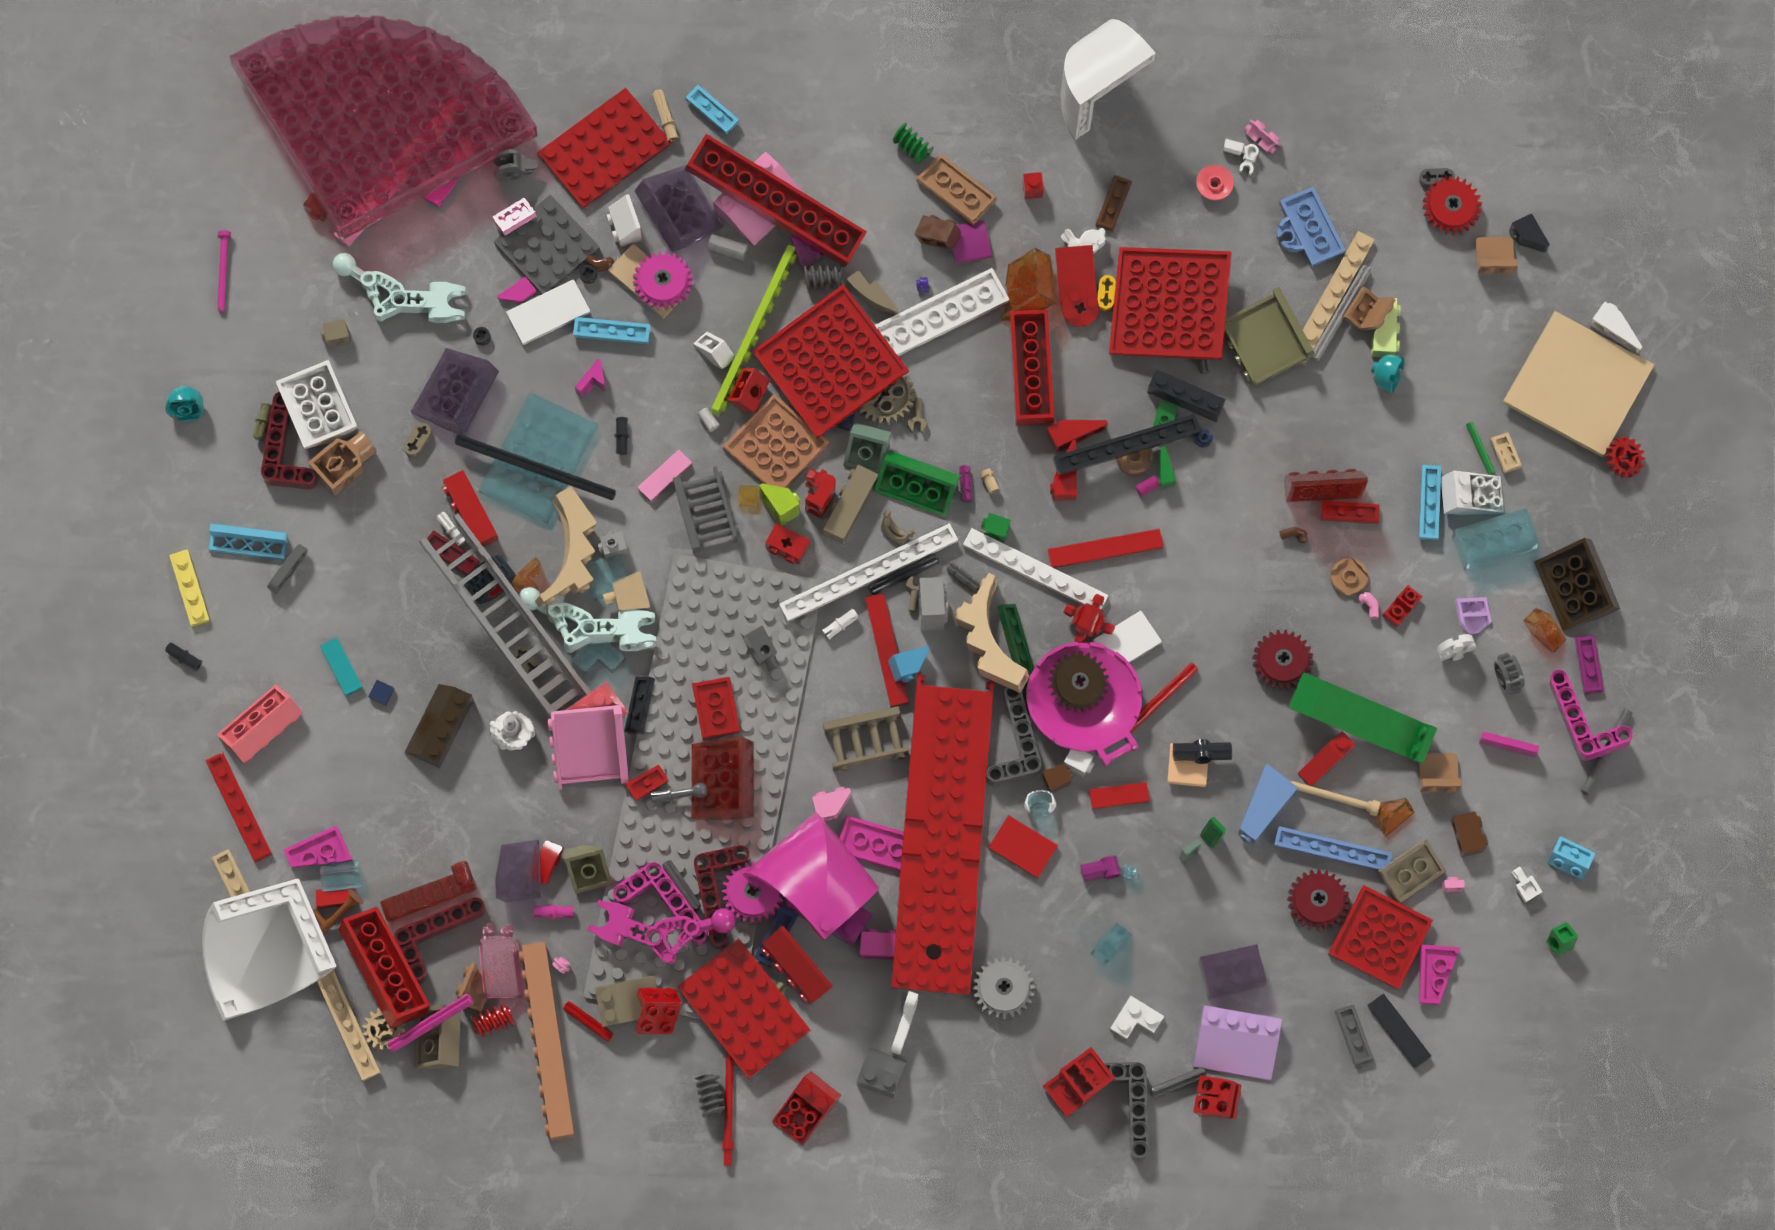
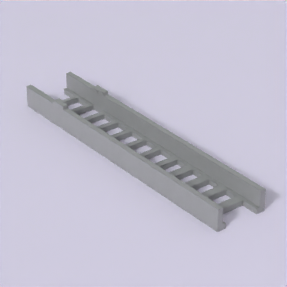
[419,513,590,719]

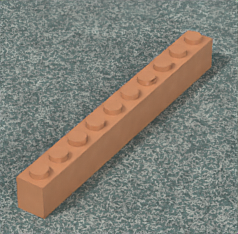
[519,942,575,1141]

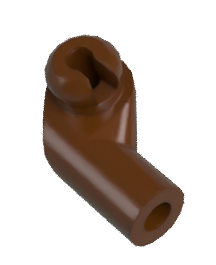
[585,255,614,272]
[1279,527,1308,543]

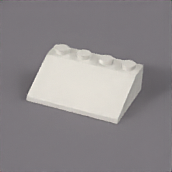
[276,360,359,449]

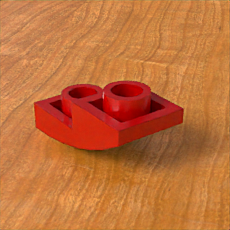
[1382,585,1423,628]
[529,840,564,884]

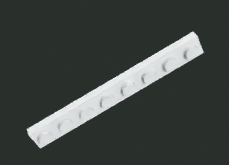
[963,528,1108,609]

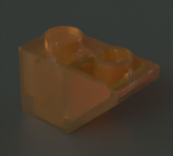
[1523,608,1566,653]

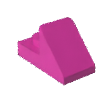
[575,359,606,397]

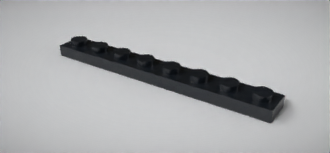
[1053,414,1201,476]

